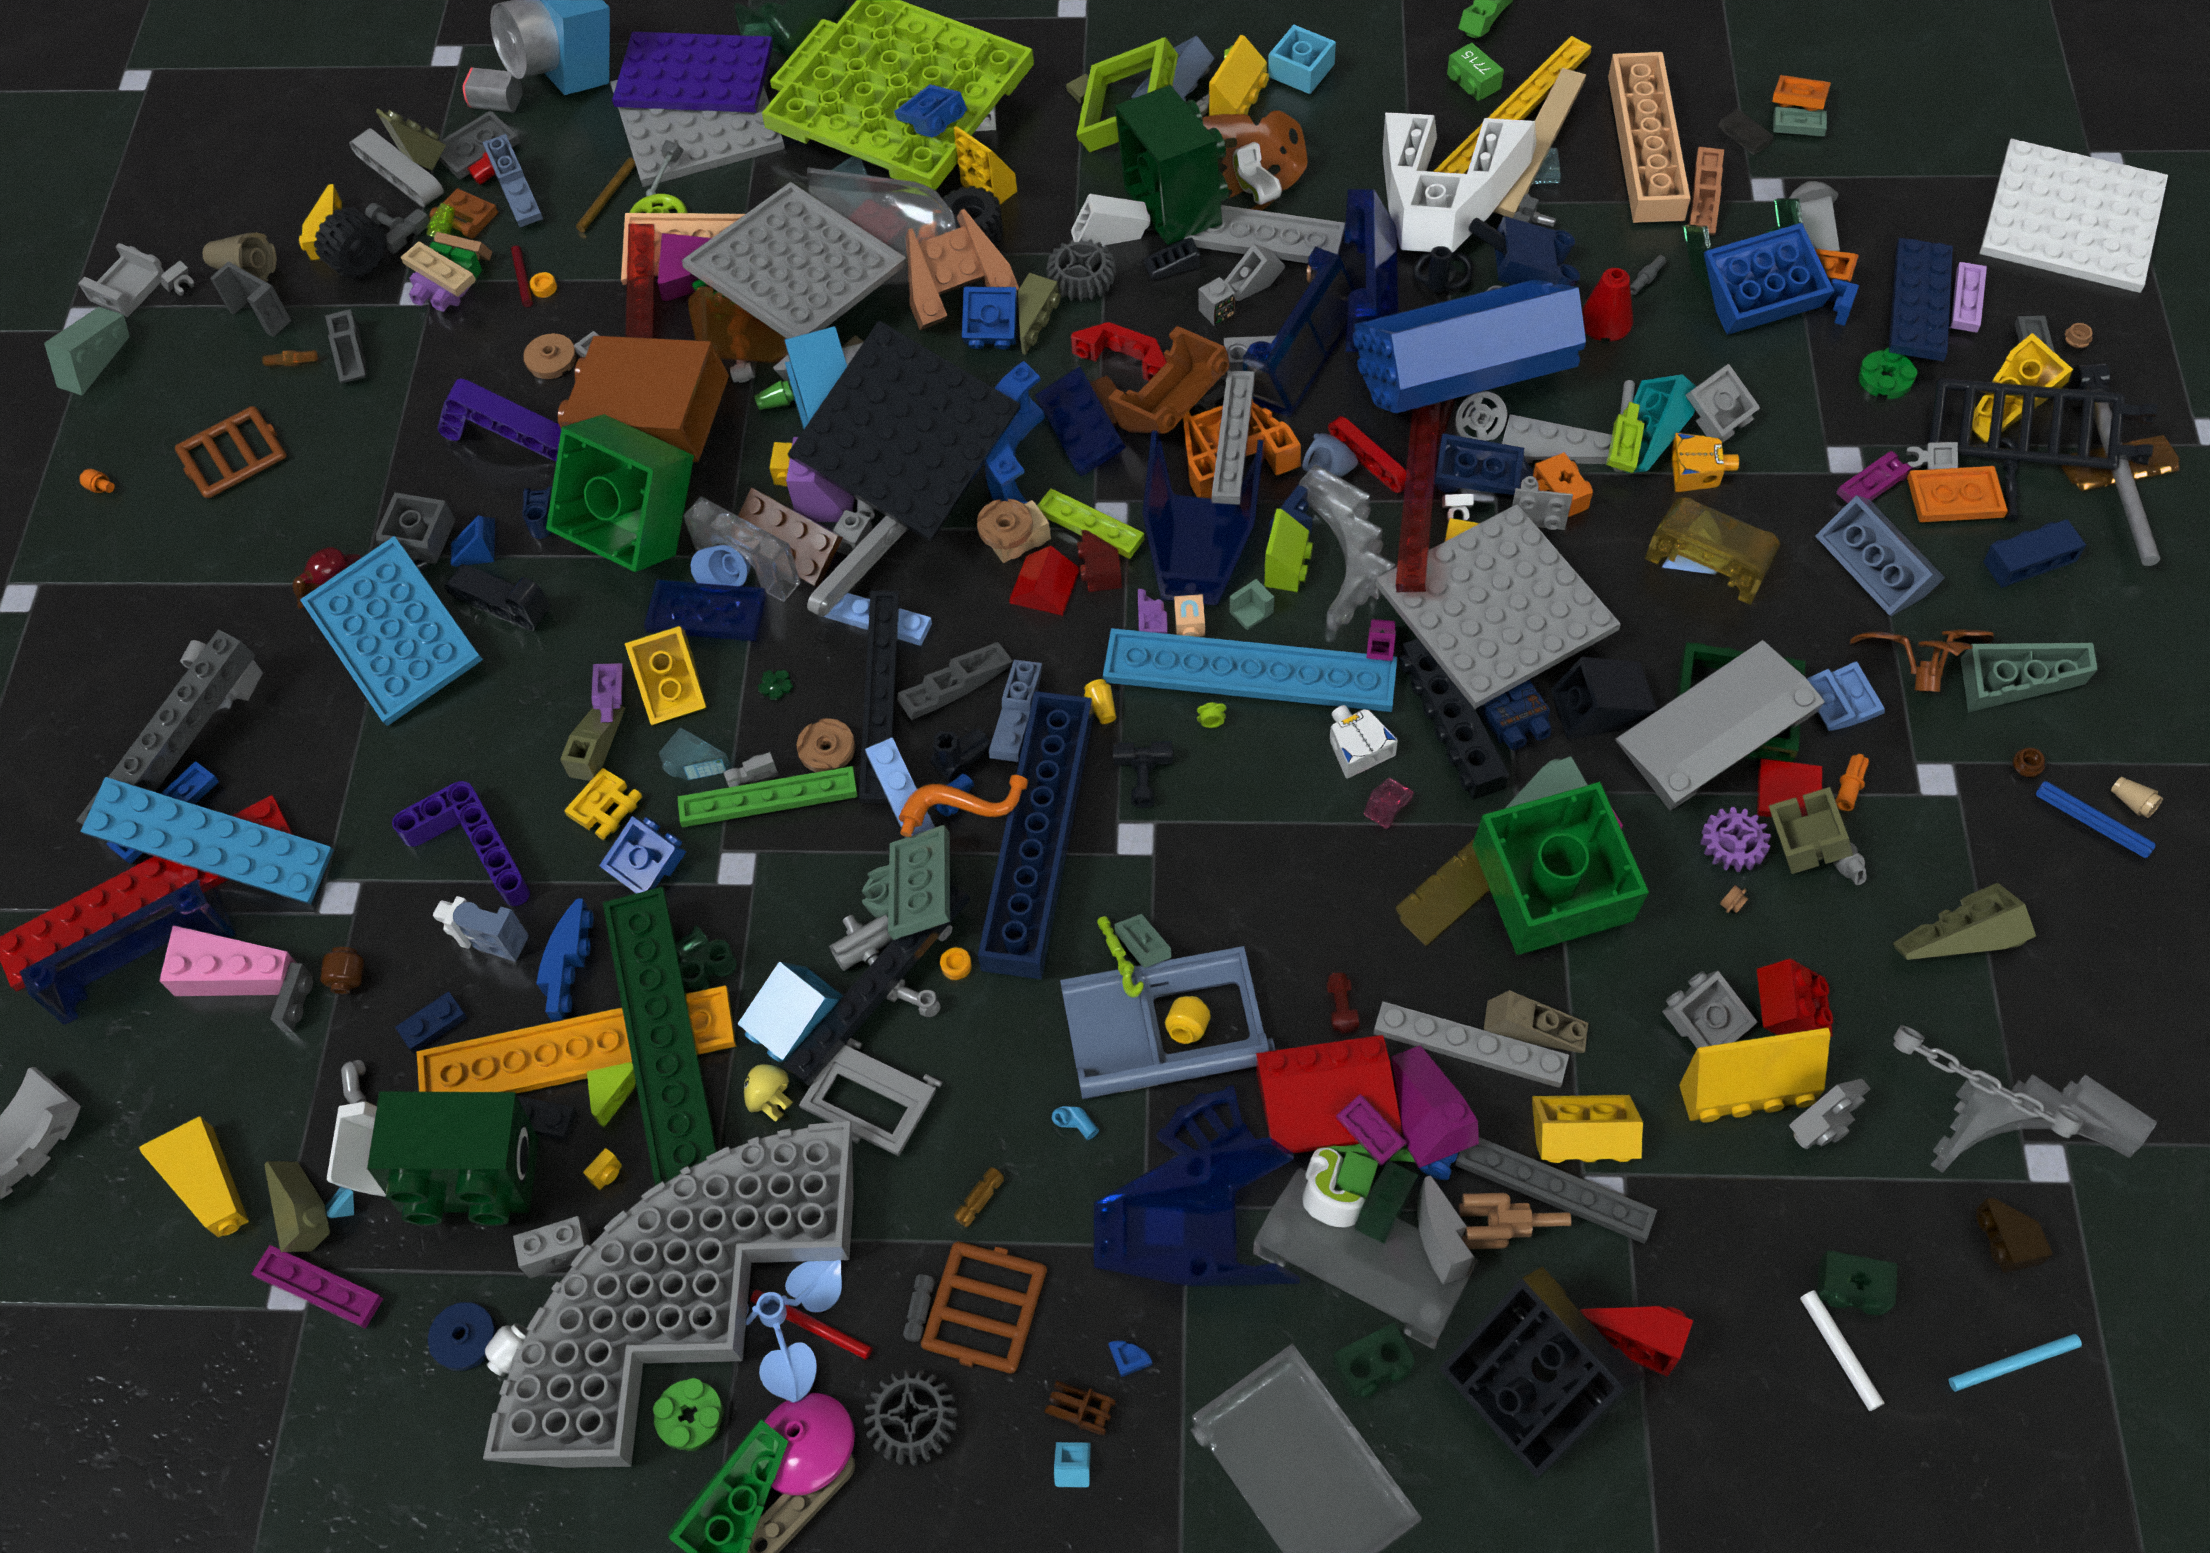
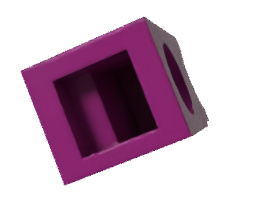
[1366,619,1396,661]

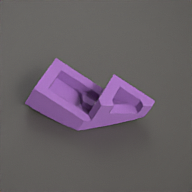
[1138,589,1167,634]

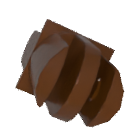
[1044,1380,1116,1435]

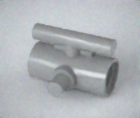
[829,914,893,971]

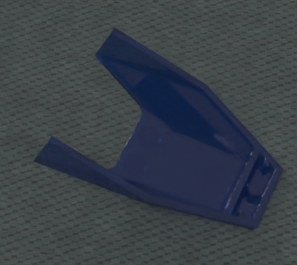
[1143,430,1265,605]

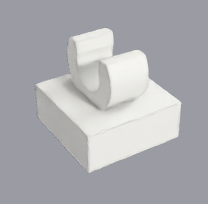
[1442,494,1474,521]

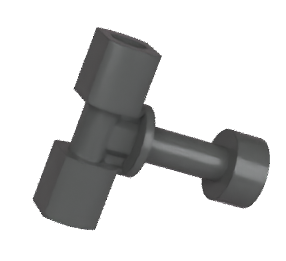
[365,203,430,254]

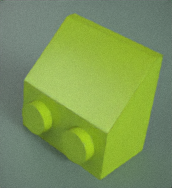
[1264,508,1313,592]

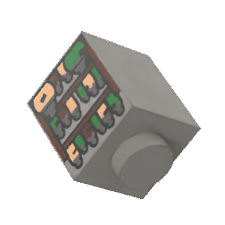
[1198,277,1235,326]

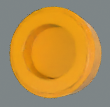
[530,272,557,298]
[940,947,972,980]

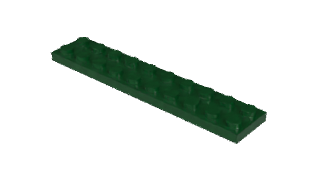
[602,887,718,1186]

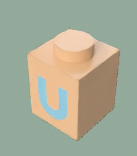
[1174,594,1205,638]

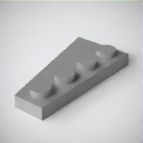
[1502,414,1612,464]

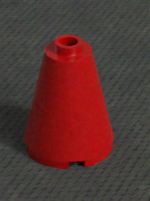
[1582,268,1633,341]

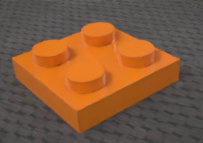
[1772,75,1831,111]

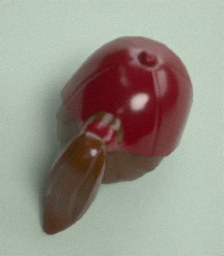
[292,547,362,609]

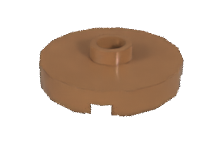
[524,333,577,379]
[977,499,1033,550]
[796,718,856,772]

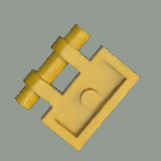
[564,768,642,840]

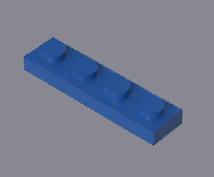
[106,761,219,865]

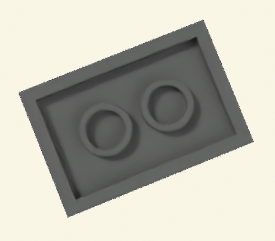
[438,110,520,180]

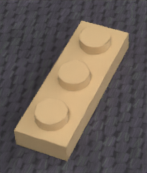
[401,241,476,297]

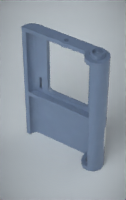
[1060,946,1275,1100]

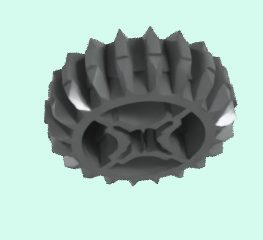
[1046,238,1116,302]
[864,1369,958,1466]

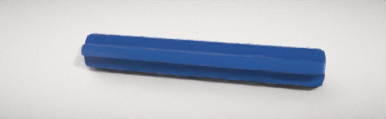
[2036,781,2156,858]

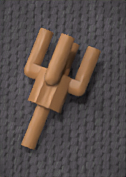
[1458,1193,1571,1249]

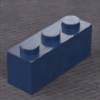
[1983,519,2086,588]

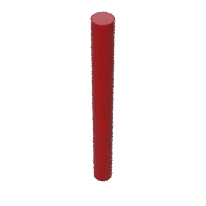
[750,1289,872,1360]

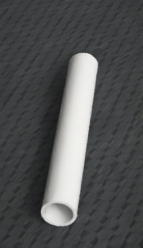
[1800,1290,1885,1411]

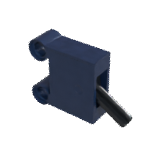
[1468,216,1581,286]

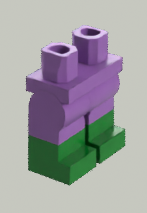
[409,241,482,311]

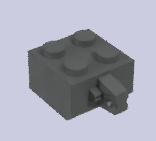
[376,493,456,564]

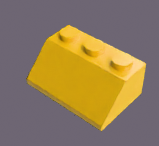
[1209,35,1269,116]
[1532,1095,1643,1163]

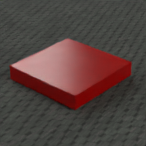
[1757,759,1822,817]

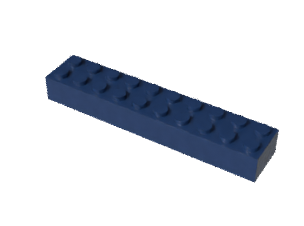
[978,691,1094,979]

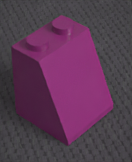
[658,233,712,301]

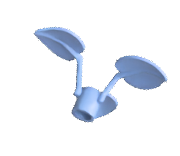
[704,1260,842,1403]

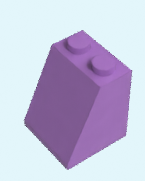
[786,437,855,522]

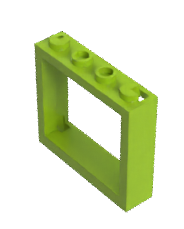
[1076,37,1178,152]

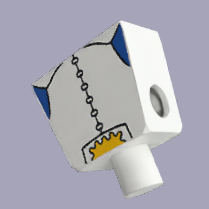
[1330,705,1398,779]

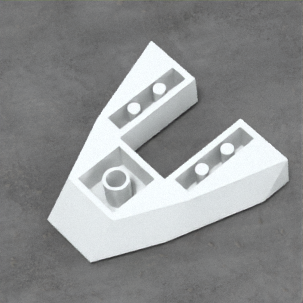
[1383,112,1536,253]

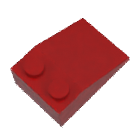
[1580,1306,1693,1377]

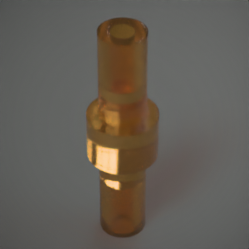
[262,350,318,367]

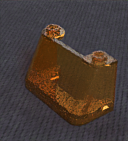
[688,286,788,363]

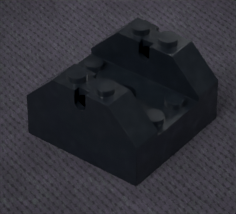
[1439,1267,1644,1479]

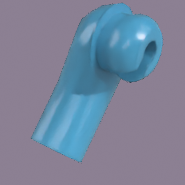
[1052,1106,1099,1140]

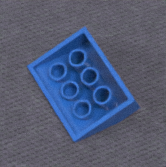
[1704,223,1834,335]

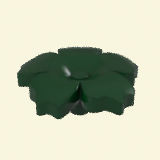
[757,669,793,700]

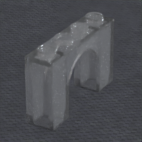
[683,496,801,602]

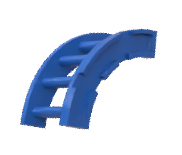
[985,361,1045,504]

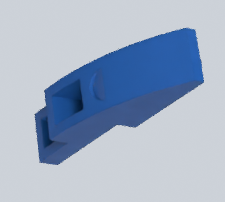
[536,899,594,1022]

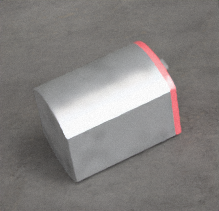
[463,67,522,113]

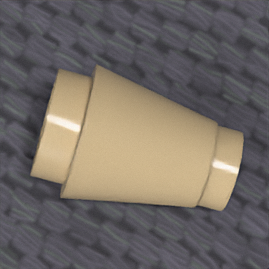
[2111,777,2163,818]

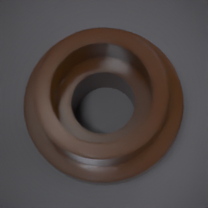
[2013,748,2045,777]

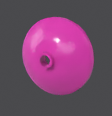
[764,1393,855,1495]

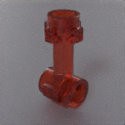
[1326,973,1359,1033]

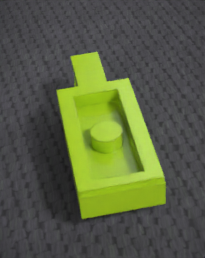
[1606,402,1645,473]

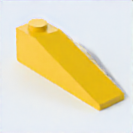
[1972,333,2073,443]

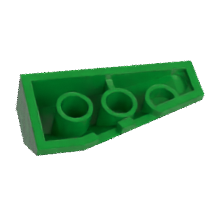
[668,1419,788,1553]

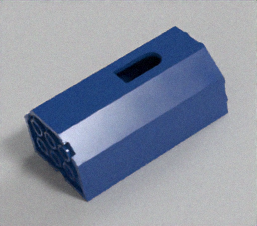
[1353,279,1586,413]

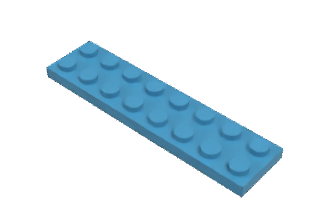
[80,777,334,905]

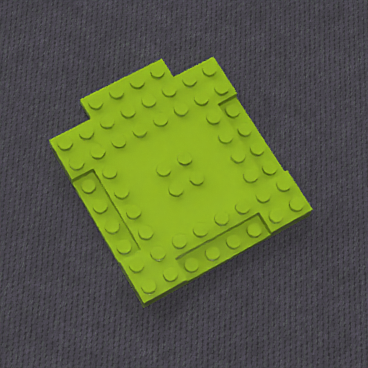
[762,0,1034,194]

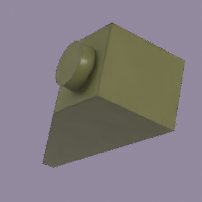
[264,1161,330,1252]

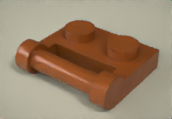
[429,188,498,239]

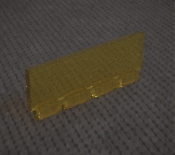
[1396,839,1490,946]

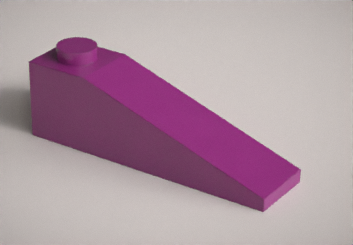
[1391,1046,1479,1168]

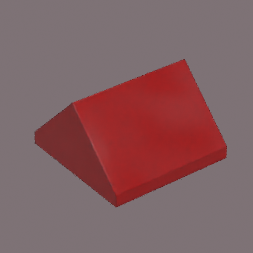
[1009,546,1080,616]

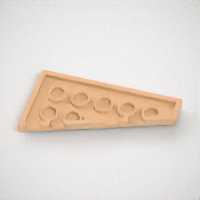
[621,213,745,285]

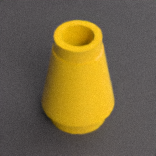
[1084,679,1117,724]

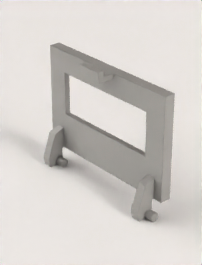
[799,1038,943,1156]

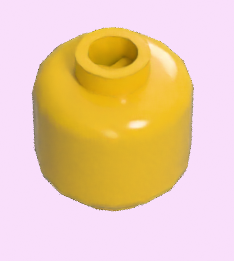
[1165,996,1211,1044]

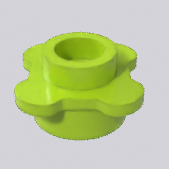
[1197,702,1226,728]

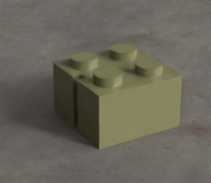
[1769,787,1853,874]

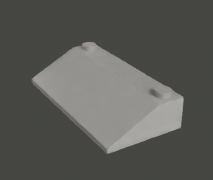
[1616,640,1825,811]

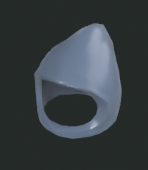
[1302,433,1358,481]

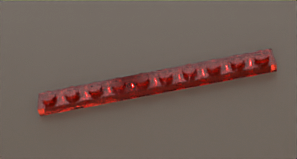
[1396,402,1441,593]

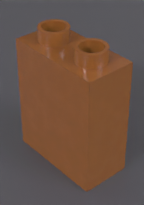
[558,336,729,462]

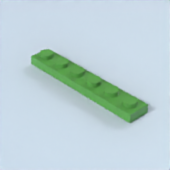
[677,766,858,827]

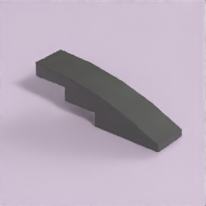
[897,642,1013,720]

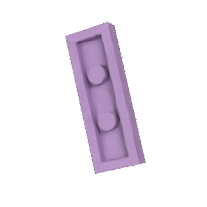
[1950,262,1987,332]

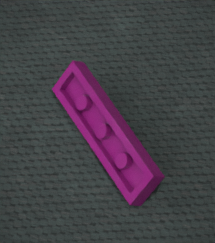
[251,1245,383,1329]

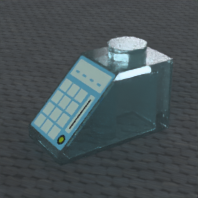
[658,727,731,781]

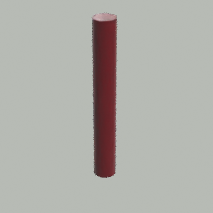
[511,246,533,307]

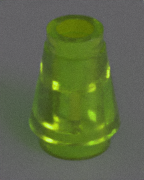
[426,202,456,238]

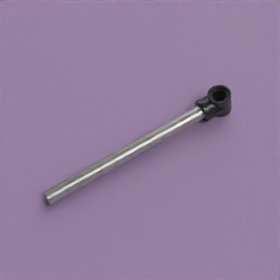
[2071,364,2160,566]

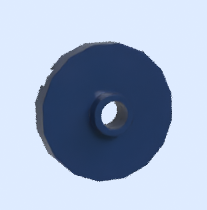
[427,1302,497,1371]

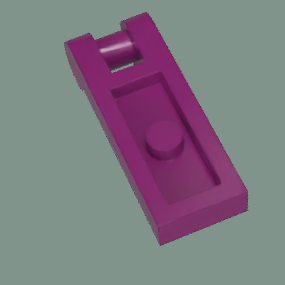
[1836,451,1913,503]

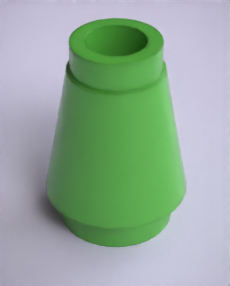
[754,380,795,410]

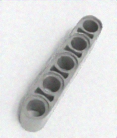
[349,128,444,207]

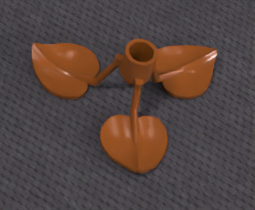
[1850,629,1994,692]

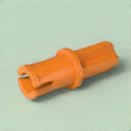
[1835,754,1869,811]

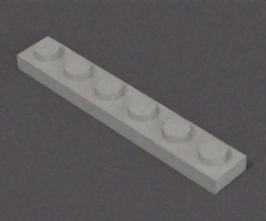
[1212,371,1255,504]
[1373,1001,1569,1088]

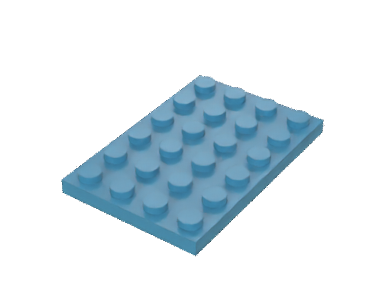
[300,536,483,726]

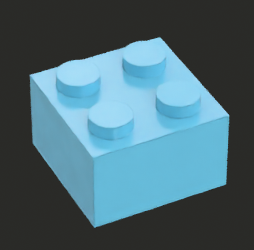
[1268,25,1336,94]

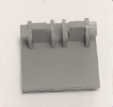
[1512,476,1573,530]

